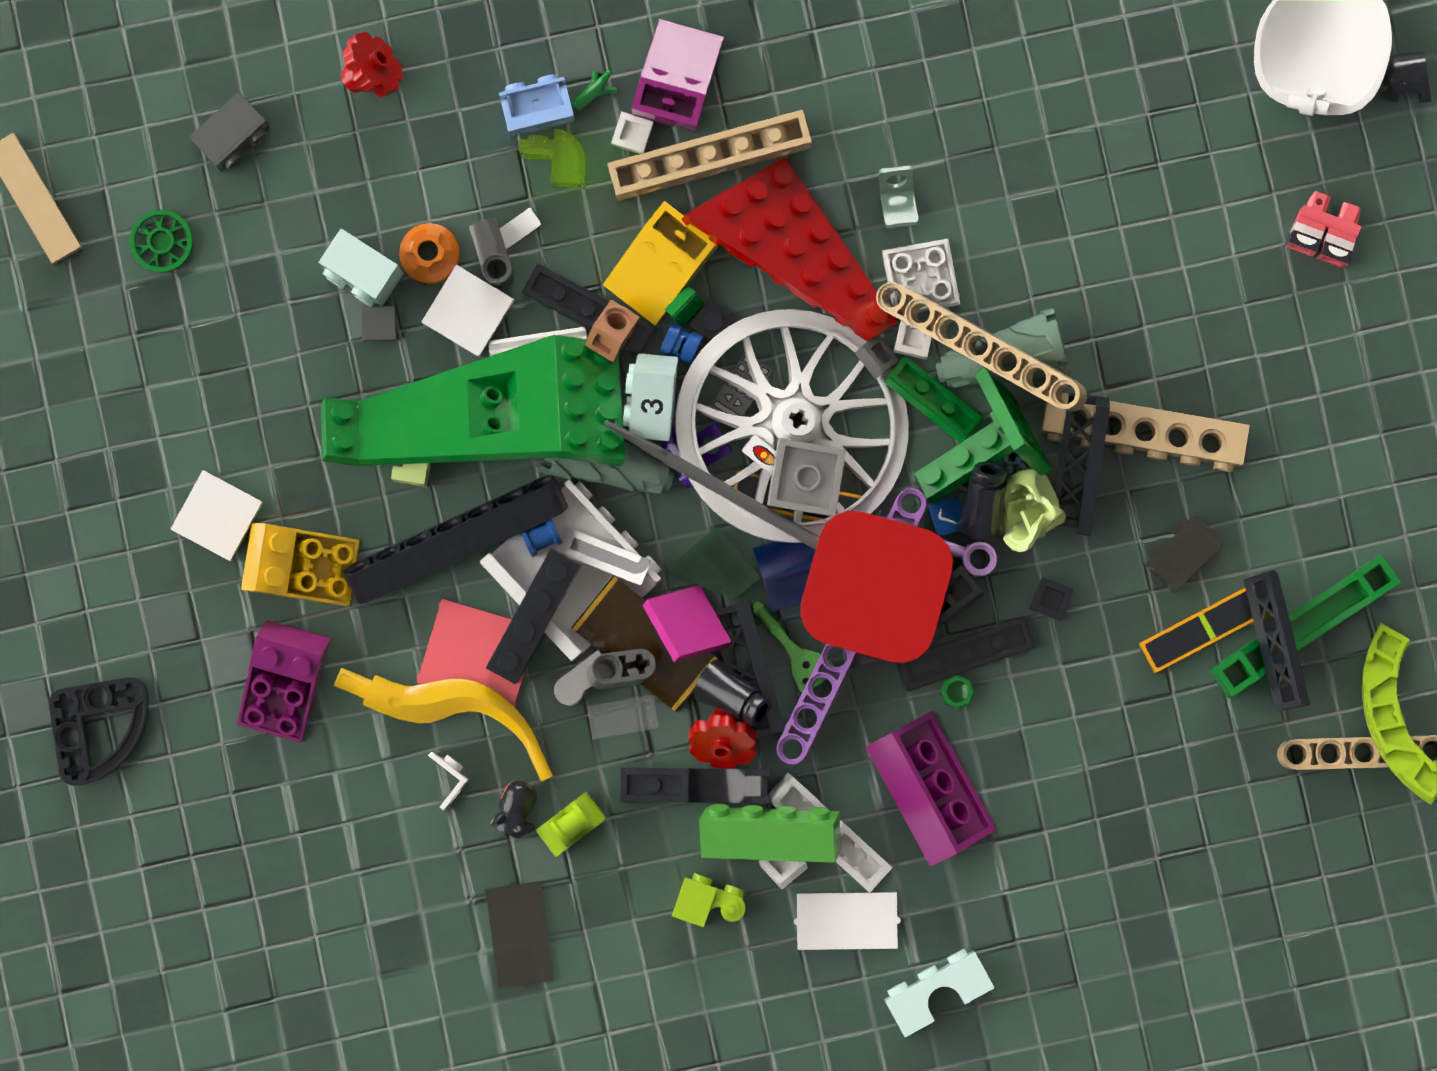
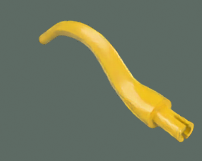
[334,668,553,781]

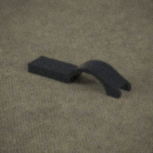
[620,768,772,803]

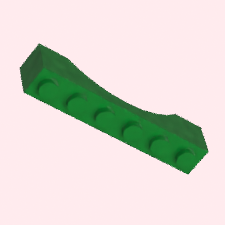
[1208,554,1401,698]

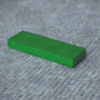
[883,355,984,443]

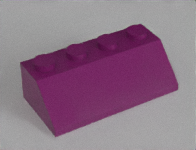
[866,711,997,867]

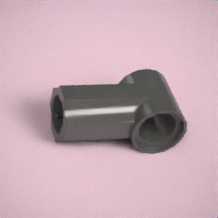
[469,218,514,288]

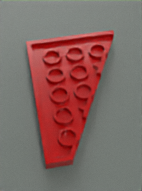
[682,157,897,342]

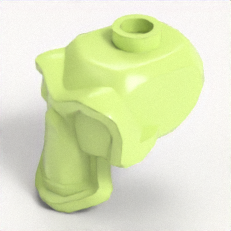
[1003,469,1066,552]

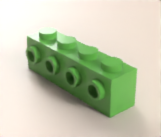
[699,804,841,863]

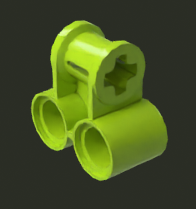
[535,791,607,857]

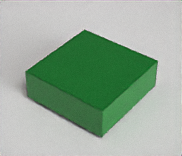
[664,285,705,328]

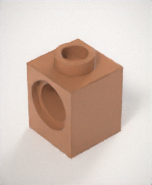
[584,300,640,362]

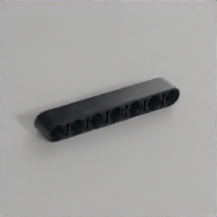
[342,475,568,604]

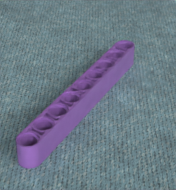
[777,488,927,765]

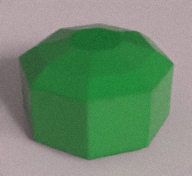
[940,675,975,709]

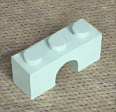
[884,948,995,1037]

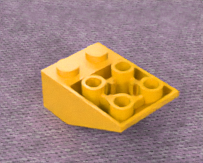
[603,201,718,326]
[241,523,360,606]

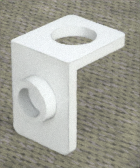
[428,752,469,811]

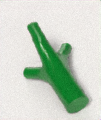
[571,70,617,112]

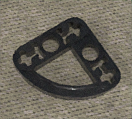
[49,677,149,786]

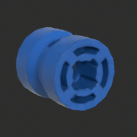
[659,322,704,366]

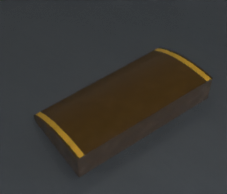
[571,575,717,712]

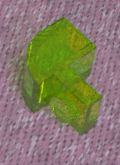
[519,129,587,190]

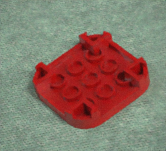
[800,511,953,664]

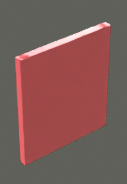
[417,599,525,707]

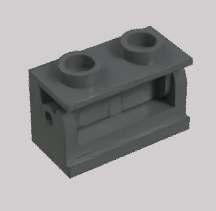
[189,92,270,172]

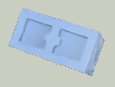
[499,74,575,137]

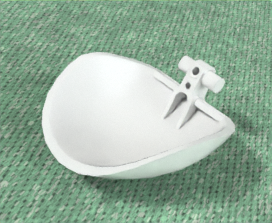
[1254,0,1392,116]

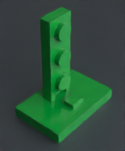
[914,367,1052,503]

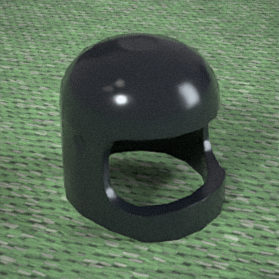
[1378,52,1431,103]

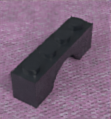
[486,548,583,684]

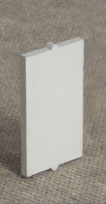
[794,892,901,950]

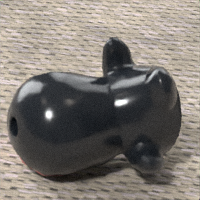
[490,781,537,839]

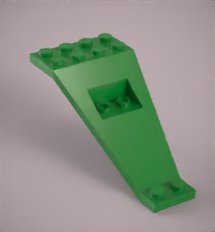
[321,334,625,467]

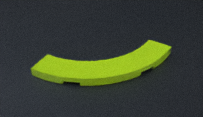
[1362,623,1437,805]

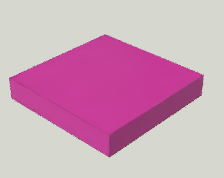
[642,586,731,662]

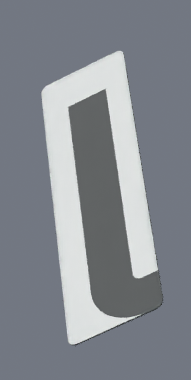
[556,527,651,585]

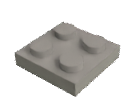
[767,438,846,517]

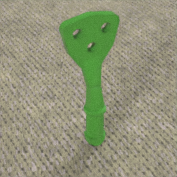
[751,601,834,692]

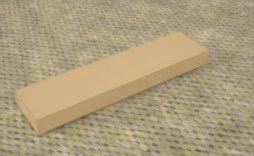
[0,133,82,265]

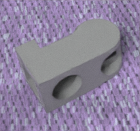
[554,651,612,706]

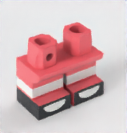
[1284,191,1361,269]

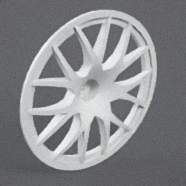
[675,309,909,543]

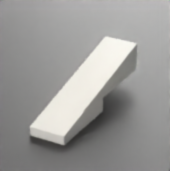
[768,773,892,893]

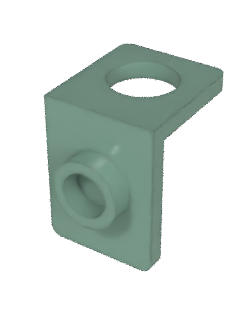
[879,165,919,228]

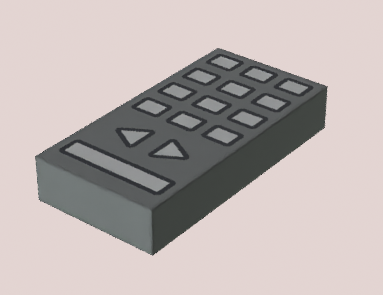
[709,352,773,416]

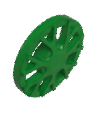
[129,210,193,273]

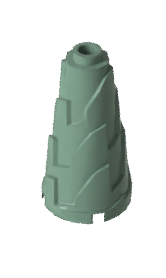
[935,308,1071,388]
[539,441,675,495]

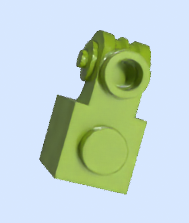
[672,873,746,927]

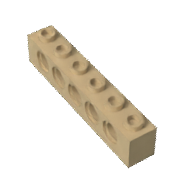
[607,110,812,202]
[1040,393,1250,472]

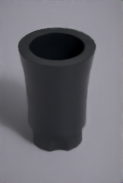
[957,462,1007,540]
[694,659,772,726]

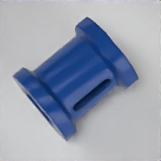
[521,519,563,557]

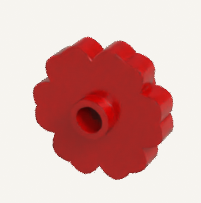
[341,31,403,98]
[688,709,757,769]

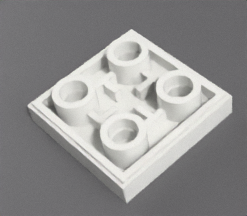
[882,239,960,313]
[421,265,514,358]
[171,470,263,561]

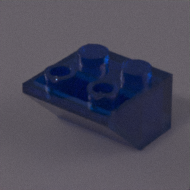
[753,541,816,613]

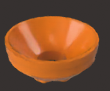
[399,223,460,285]

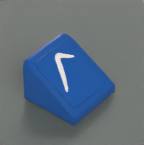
[927,496,963,537]

